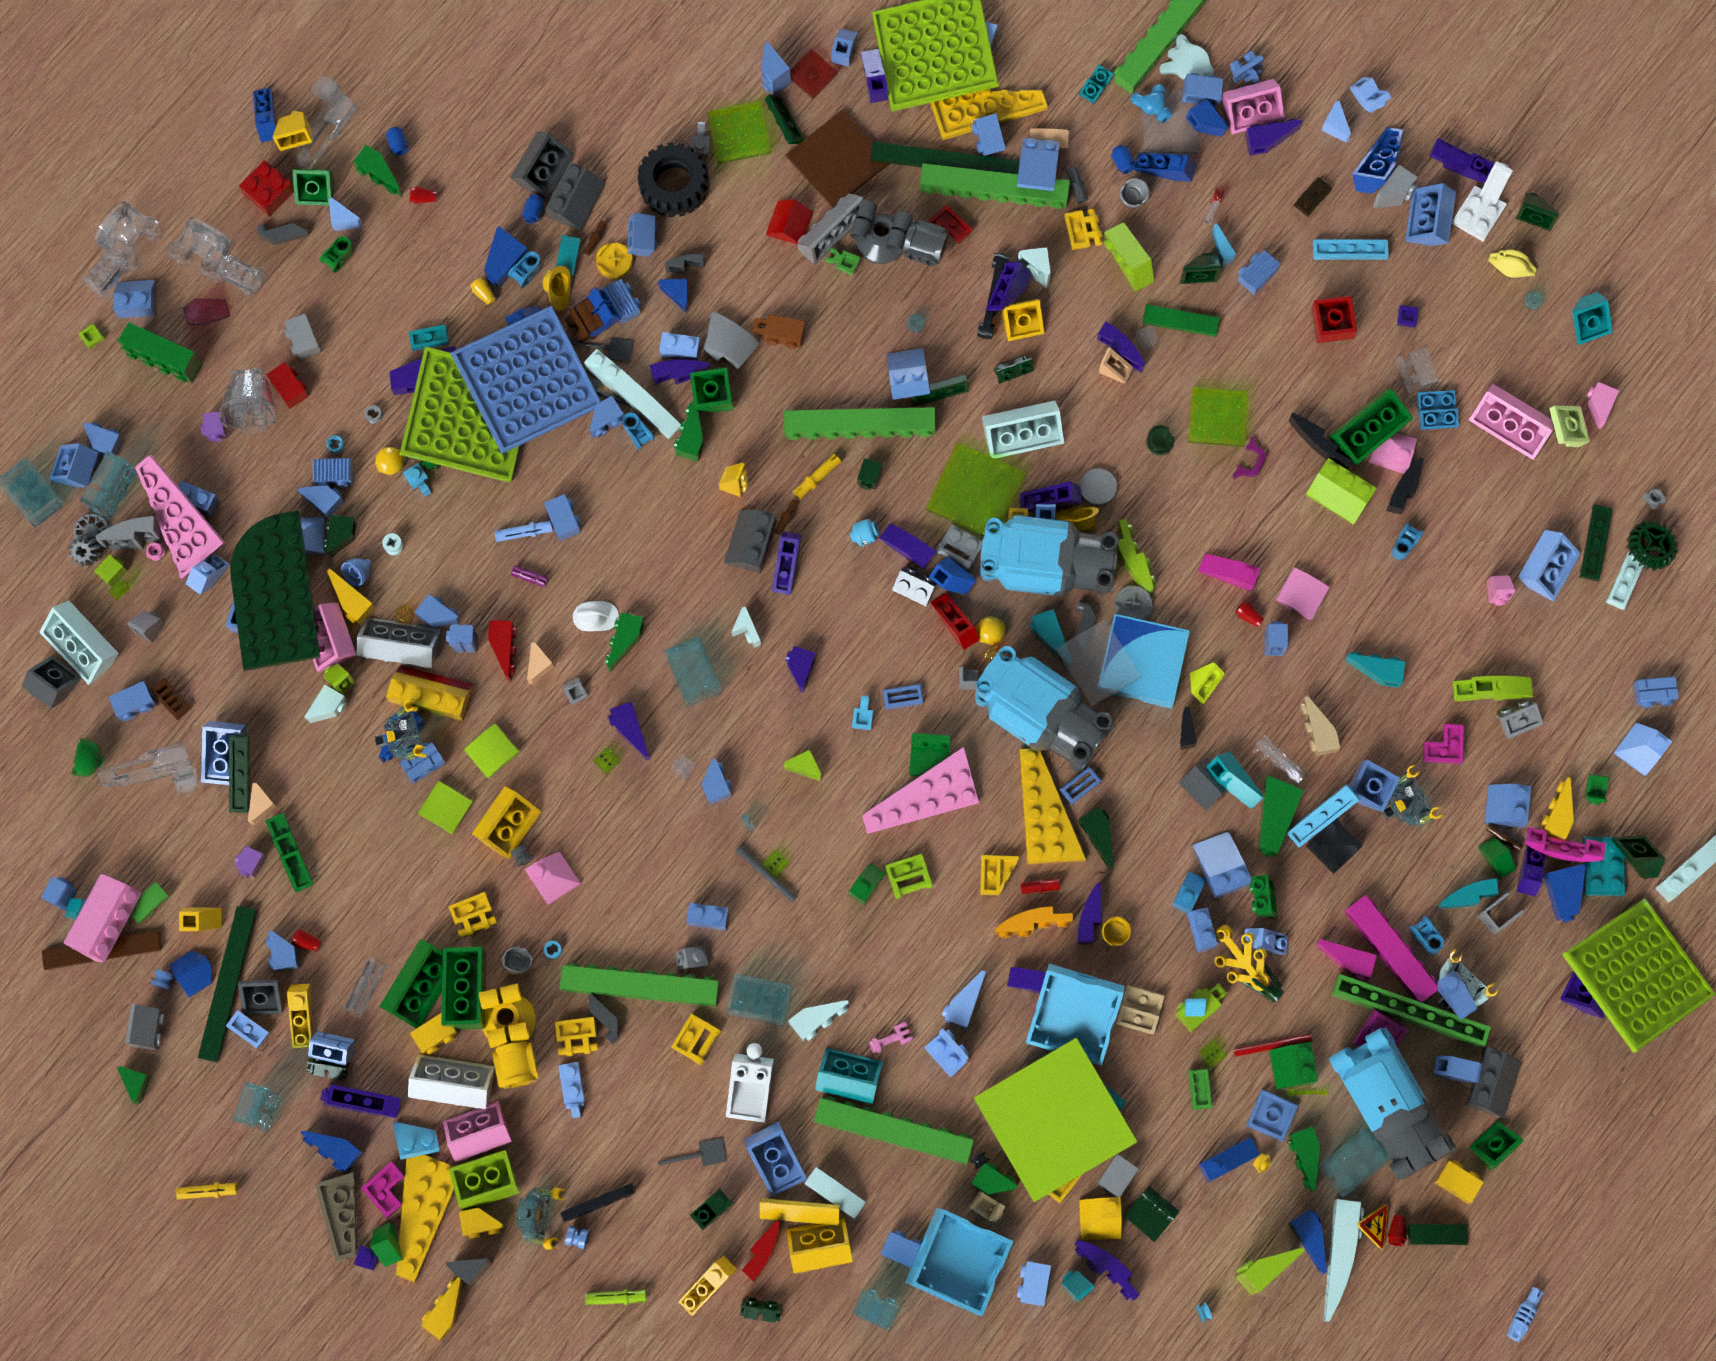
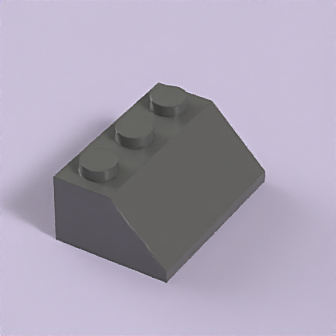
[510,132,574,199]
[546,162,605,231]
[724,509,777,573]
[1466,1047,1522,1119]

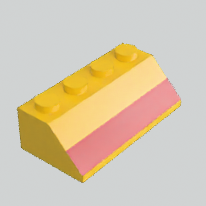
[386,665,473,721]

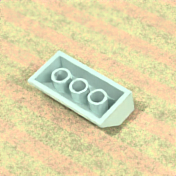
[982,401,1064,459]
[40,601,119,685]

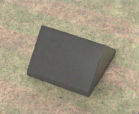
[1179,757,1228,811]
[238,980,283,1015]
[446,1258,492,1286]

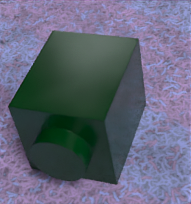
[857,458,882,490]

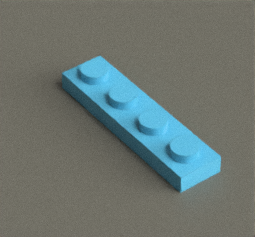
[1312,240,1389,260]
[1287,784,1360,848]

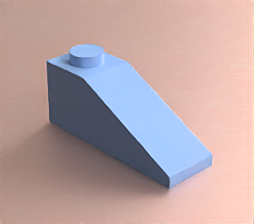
[942,970,986,1030]

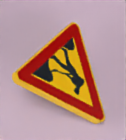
[1357,1204,1388,1249]

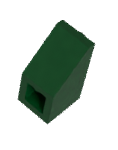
[324,515,357,557]
[690,1189,734,1230]

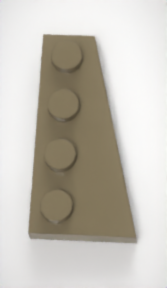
[315,1172,357,1262]

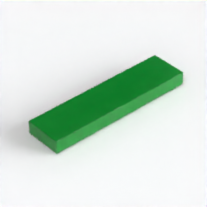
[1142,304,1219,337]

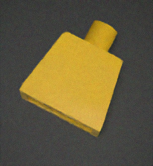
[273,111,313,151]

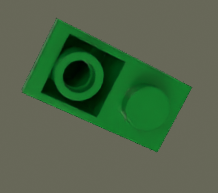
[971,1163,1018,1195]

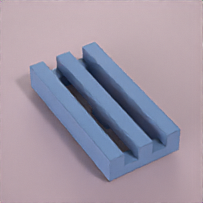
[883,684,924,710]
[1059,766,1102,806]

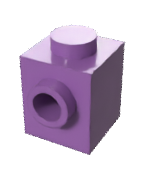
[201,411,227,442]
[235,846,266,878]

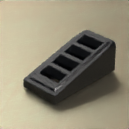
[1180,706,1197,750]

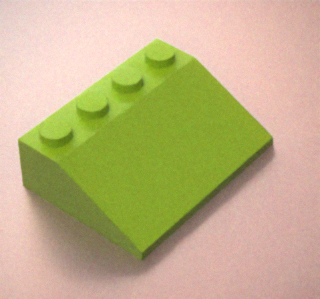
[1235,1248,1305,1295]

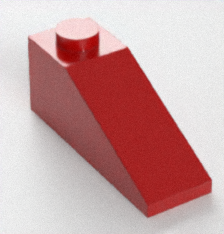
[930,593,980,650]

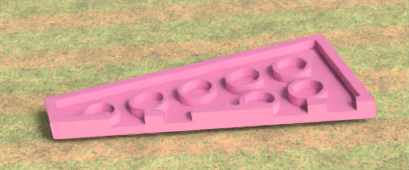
[135,455,225,579]
[862,747,979,834]

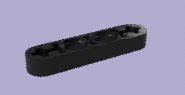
[560,1183,636,1222]

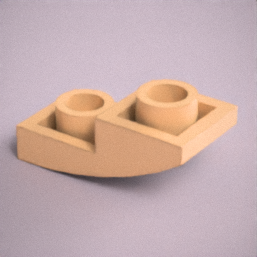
[1030,129,1070,150]

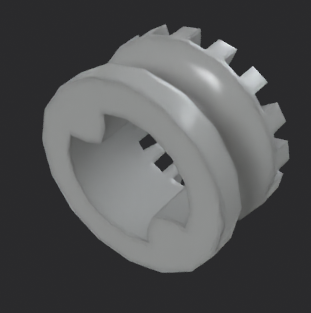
[365,405,382,424]

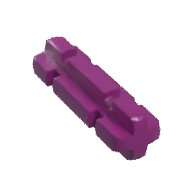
[511,566,548,587]

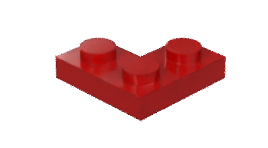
[928,204,973,244]

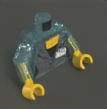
[375,700,427,761]
[1382,765,1444,826]
[516,1187,565,1250]

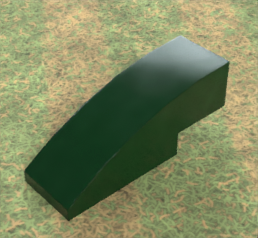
[1407,1224,1468,1246]

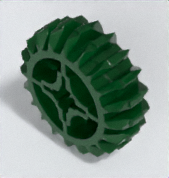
[1626,520,1679,571]

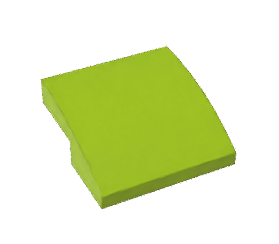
[464,724,520,778]
[417,781,473,834]

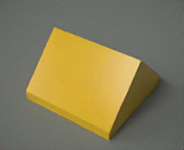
[1001,299,1044,341]

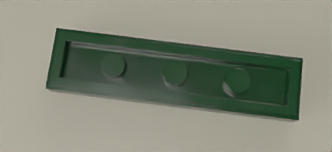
[1579,505,1613,582]
[229,735,250,813]

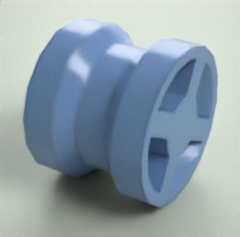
[150,969,174,990]

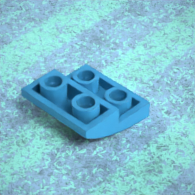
[1416,390,1459,430]

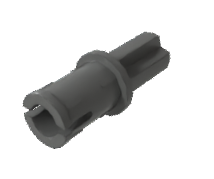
[1067,166,1088,204]

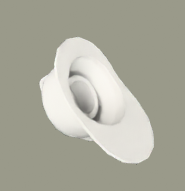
[573,601,619,631]

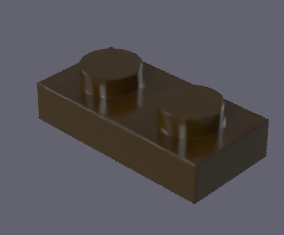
[1294,177,1333,217]

